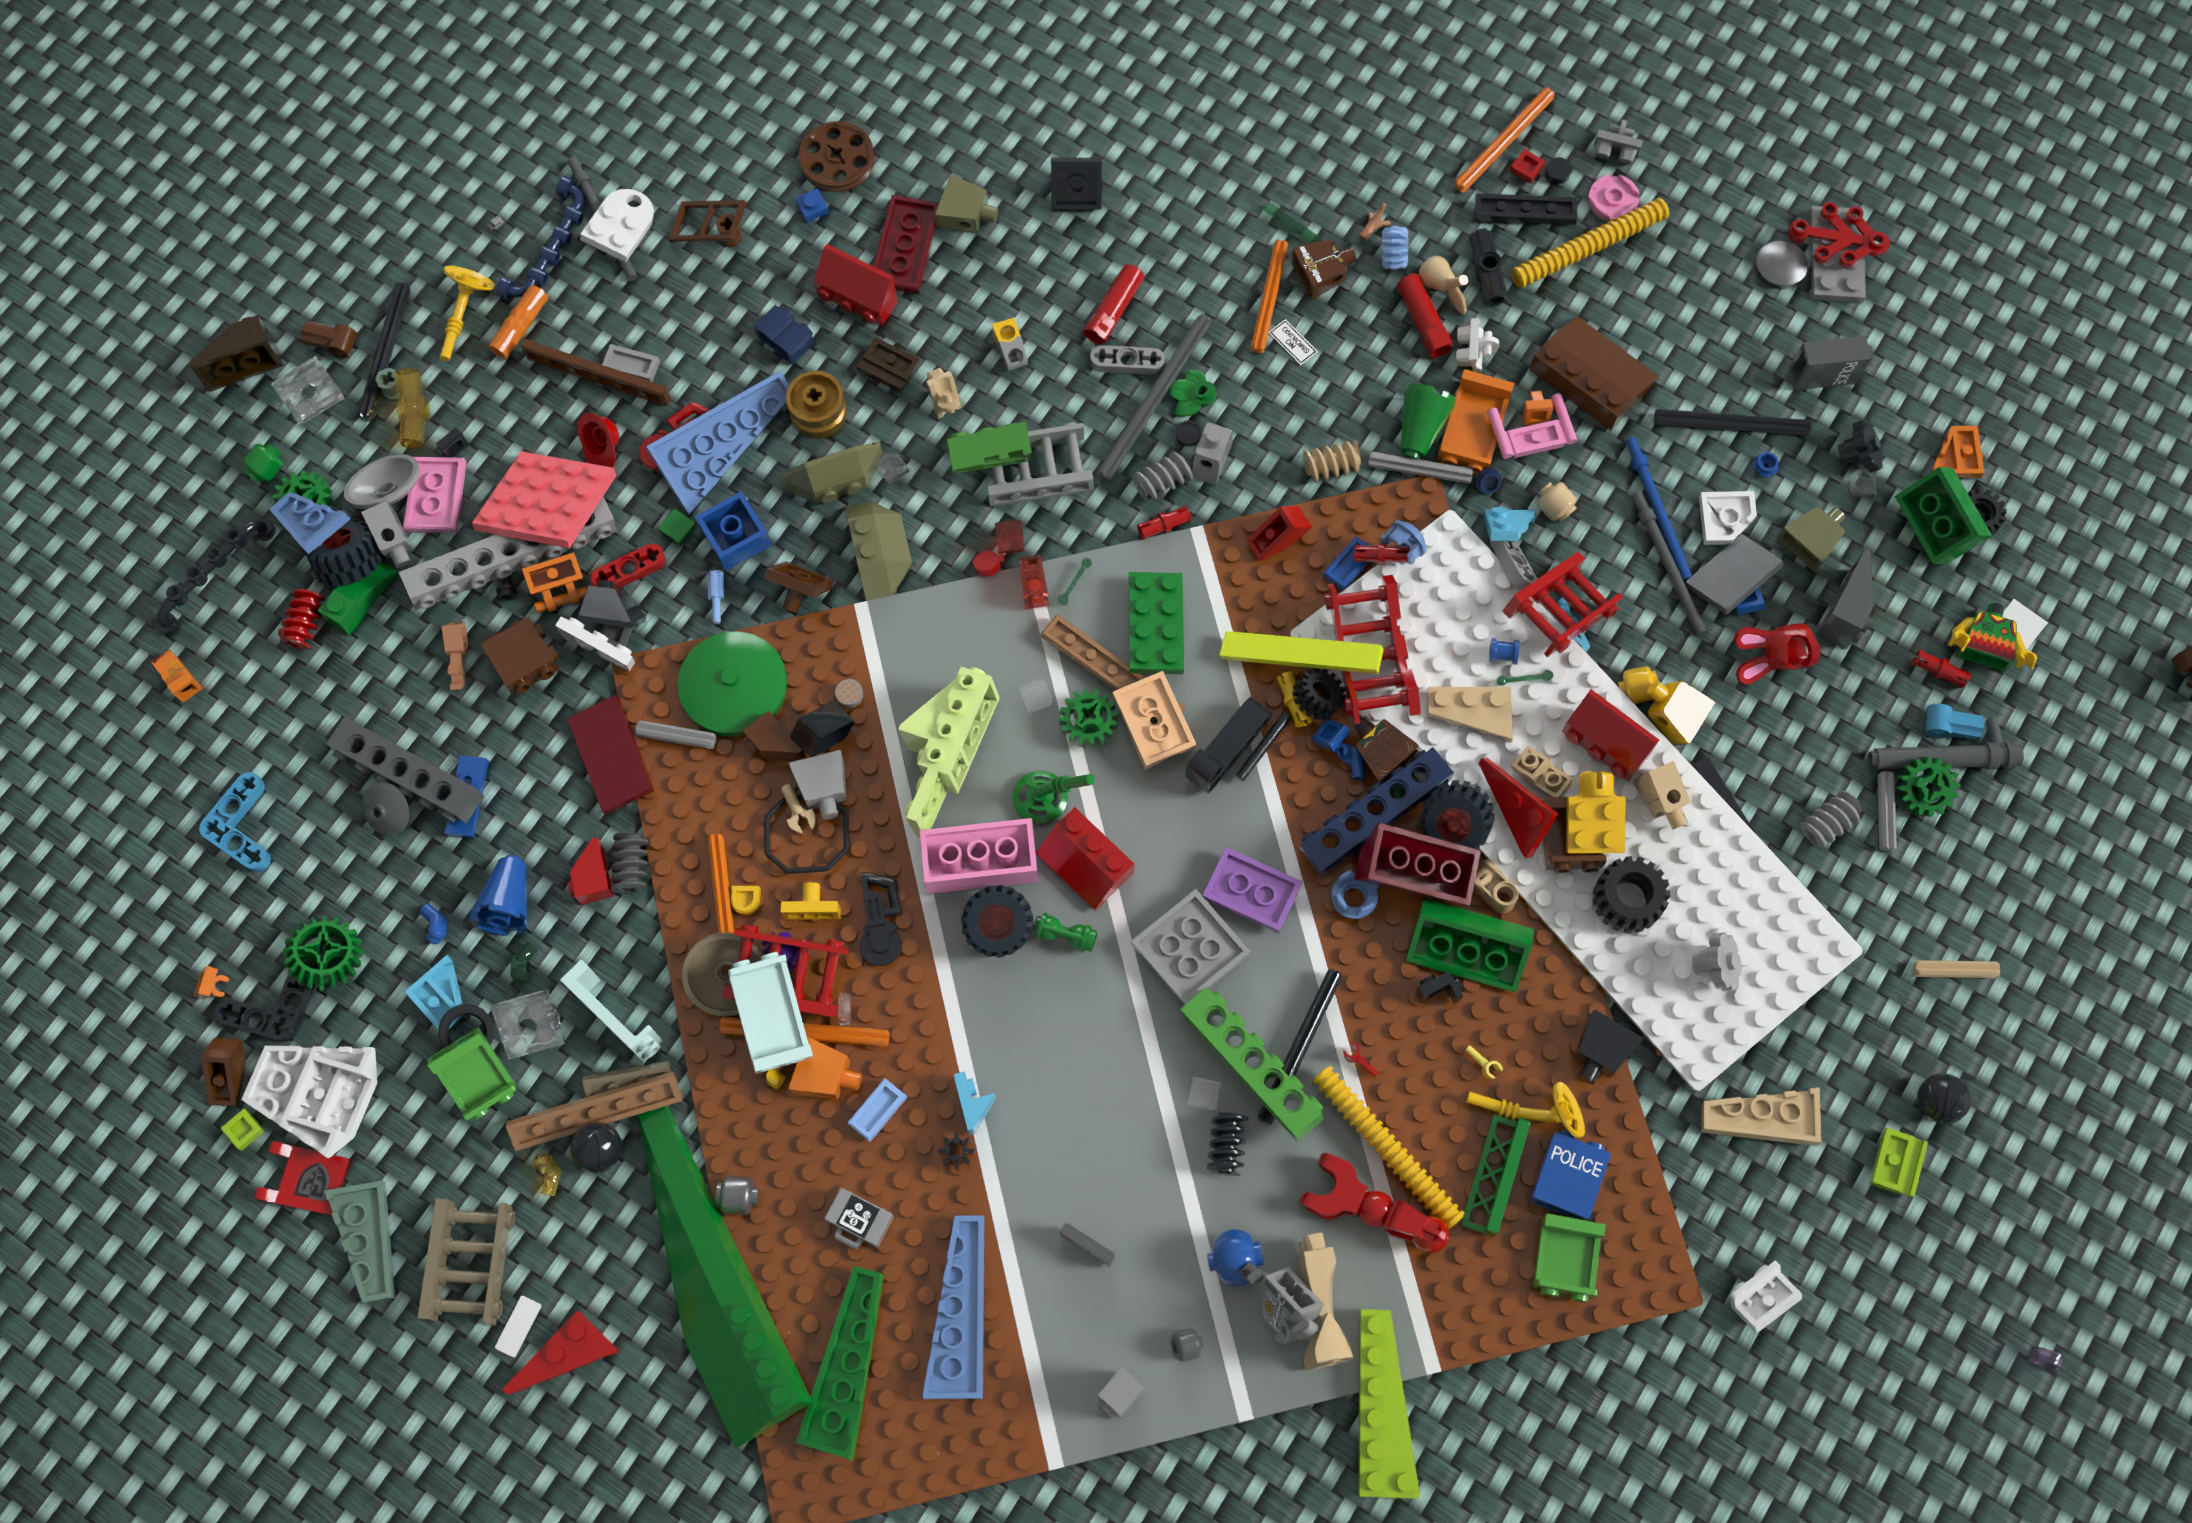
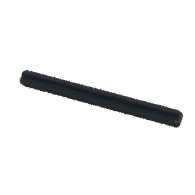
[357,282,410,421]
[1653,409,1811,435]
[1258,969,1342,1125]

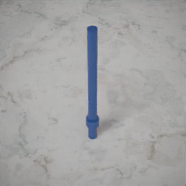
[1626,437,1692,582]

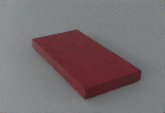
[873,195,939,294]
[567,695,655,815]

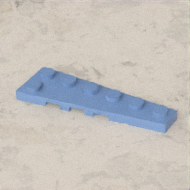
[923,1216,985,1400]

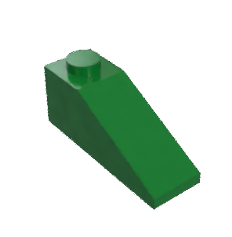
[318,562,397,636]

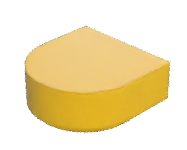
[731,886,761,916]

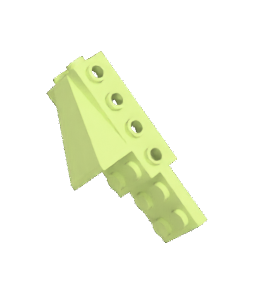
[898,667,1000,838]

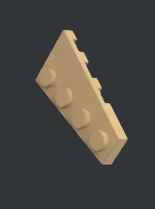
[1701,1088,1821,1146]

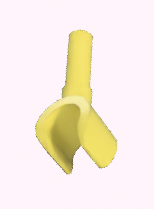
[1465,1046,1503,1079]

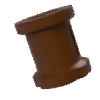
[716,214,743,247]

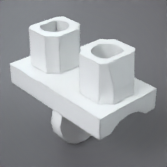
[1456,318,1499,372]

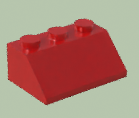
[814,244,898,326]
[1562,689,1659,782]
[1036,807,1135,911]

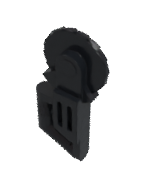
[860,872,902,966]

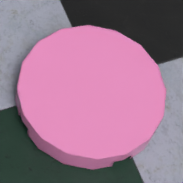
[1588,174,1639,221]

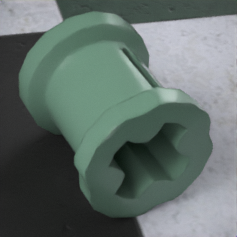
[376,368,406,401]

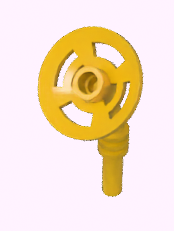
[440,266,495,362]
[1466,1082,1585,1138]

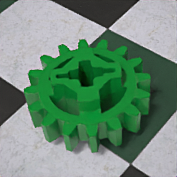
[272,470,333,506]
[1059,688,1118,748]
[1896,756,1961,817]

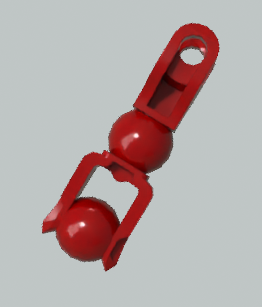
[1299,1153,1450,1254]

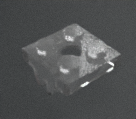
[271,356,345,425]
[491,989,565,1060]

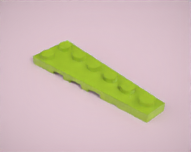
[1358,1309,1420,1499]

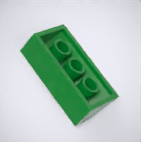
[1406,898,1534,993]

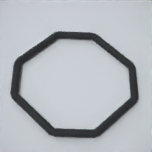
[764,794,849,874]

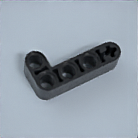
[1185,697,1273,794]

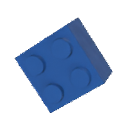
[695,491,772,571]

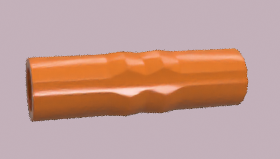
[488,285,548,359]

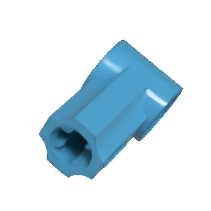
[1925,704,1985,741]

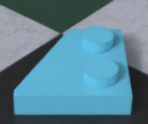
[1483,507,1536,541]

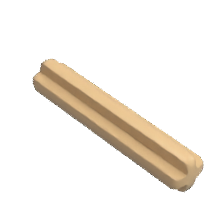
[1913,960,2000,978]

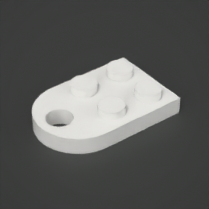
[581,189,654,262]

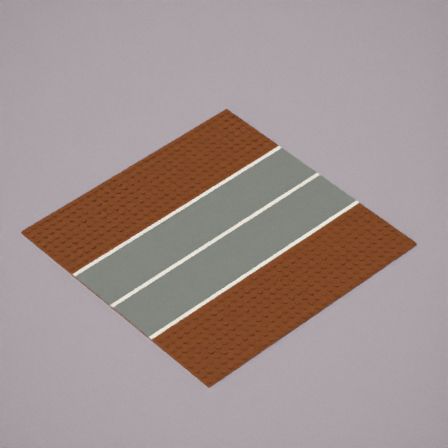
[611,476,1703,1523]

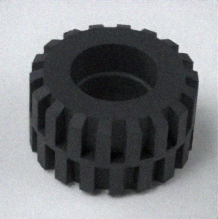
[1592,856,1670,934]

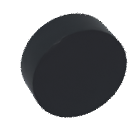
[1545,157,1572,184]

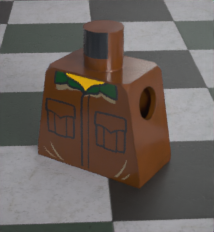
[1354,716,1422,784]

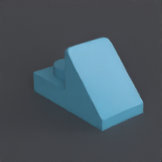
[953,1071,996,1135]

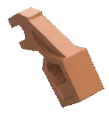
[442,621,469,690]

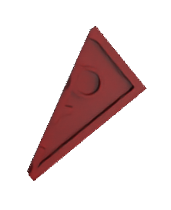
[1478,757,1558,858]
[502,1311,620,1395]

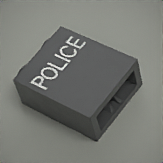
[1789,336,1873,390]

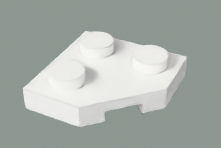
[1699,491,1757,545]

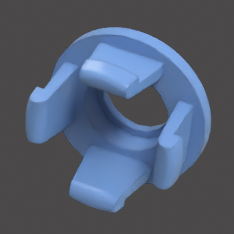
[1380,520,1427,565]
[1331,870,1378,919]

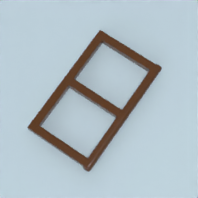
[668,200,747,242]

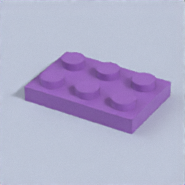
[1202,847,1303,934]

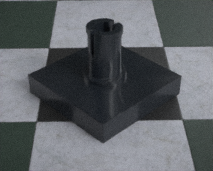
[1051,157,1102,210]

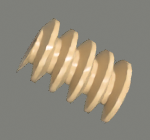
[1303,440,1361,482]

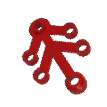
[1787,202,1890,268]

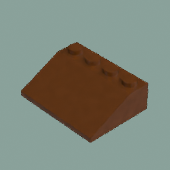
[1529,316,1660,431]

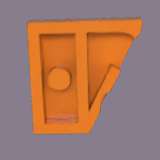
[1931,426,1985,478]

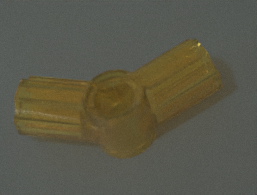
[395,368,430,449]

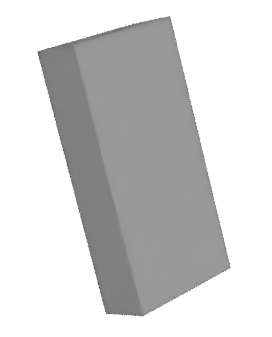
[602,344,660,382]

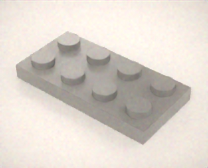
[1809,206,1866,303]

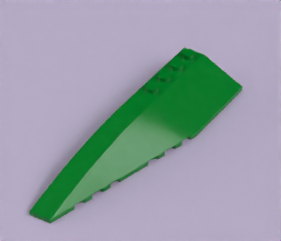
[637,1105,813,1448]

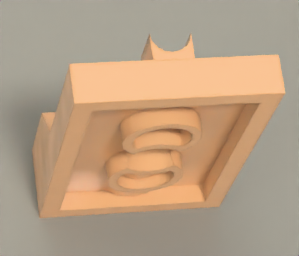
[1112,671,1197,770]

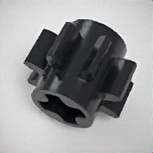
[938,1132,975,1171]

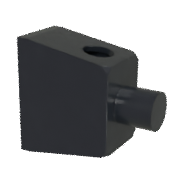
[1574,1009,1643,1084]

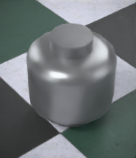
[715,1176,760,1215]

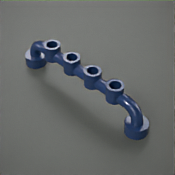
[496,176,584,300]

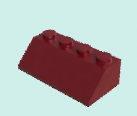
[1354,823,1481,906]

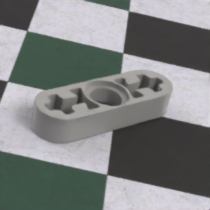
[1090,345,1165,375]
[1490,541,1538,591]

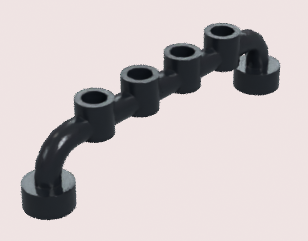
[154,518,276,636]

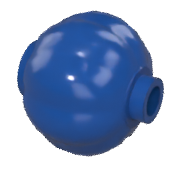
[1207,1229,1263,1286]

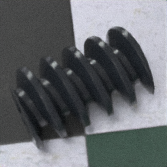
[1207,1112,1249,1176]

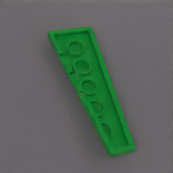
[796,1266,884,1461]

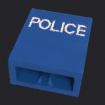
[1528,1130,1611,1221]

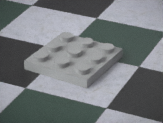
[1131,889,1251,1005]

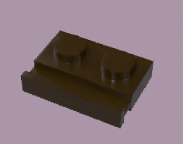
[856,337,921,393]

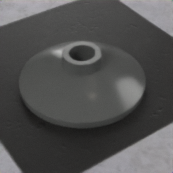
[362,782,410,836]

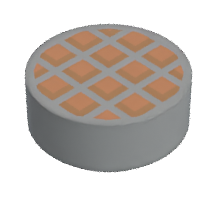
[835,679,863,708]

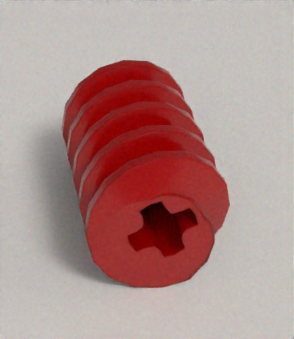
[278,589,325,650]

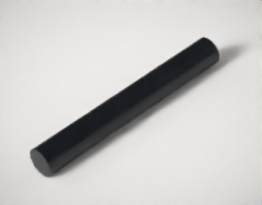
[1235,712,1292,782]

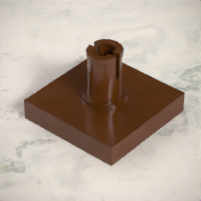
[764,561,834,612]

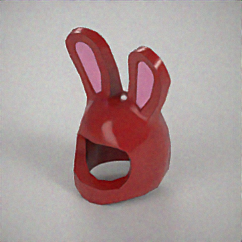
[1734,623,1820,685]

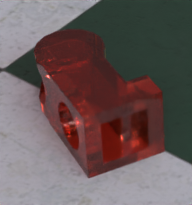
[1019,555,1049,609]

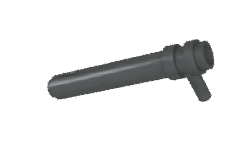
[1868,717,2024,770]

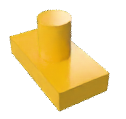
[781,882,841,920]

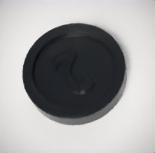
[1176,421,1202,446]

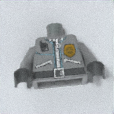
[1239,1262,1323,1345]

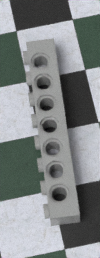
[399,497,617,611]

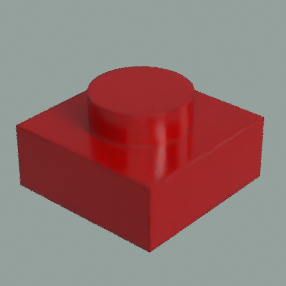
[1510,149,1546,184]

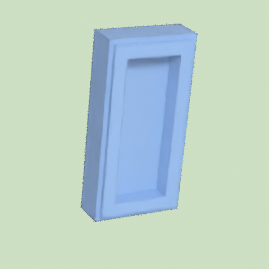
[847,1078,907,1142]

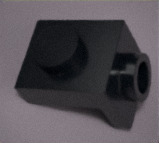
[1416,971,1464,1005]

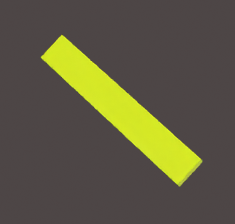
[1220,631,1384,674]

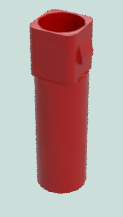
[1082,264,1145,345]
[1397,274,1453,359]

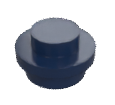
[1475,468,1502,494]

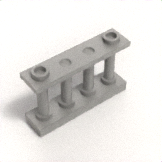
[987,422,1094,507]

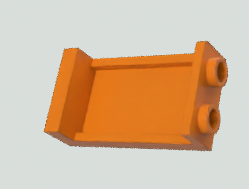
[1436,369,1515,475]

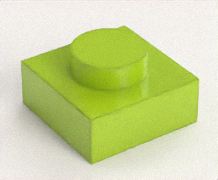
[221,1109,265,1151]

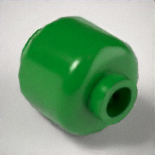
[242,443,283,483]

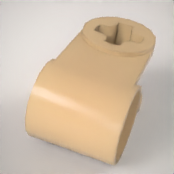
[1473,859,1519,914]

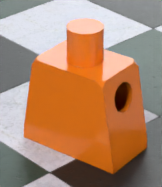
[788,1037,862,1100]

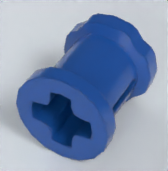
[1489,638,1520,665]

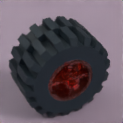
[304,520,381,587]
[1420,780,1495,850]
[961,885,1033,958]

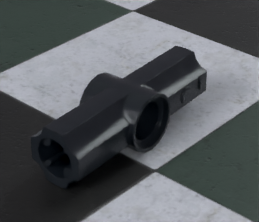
[1469,228,1508,307]

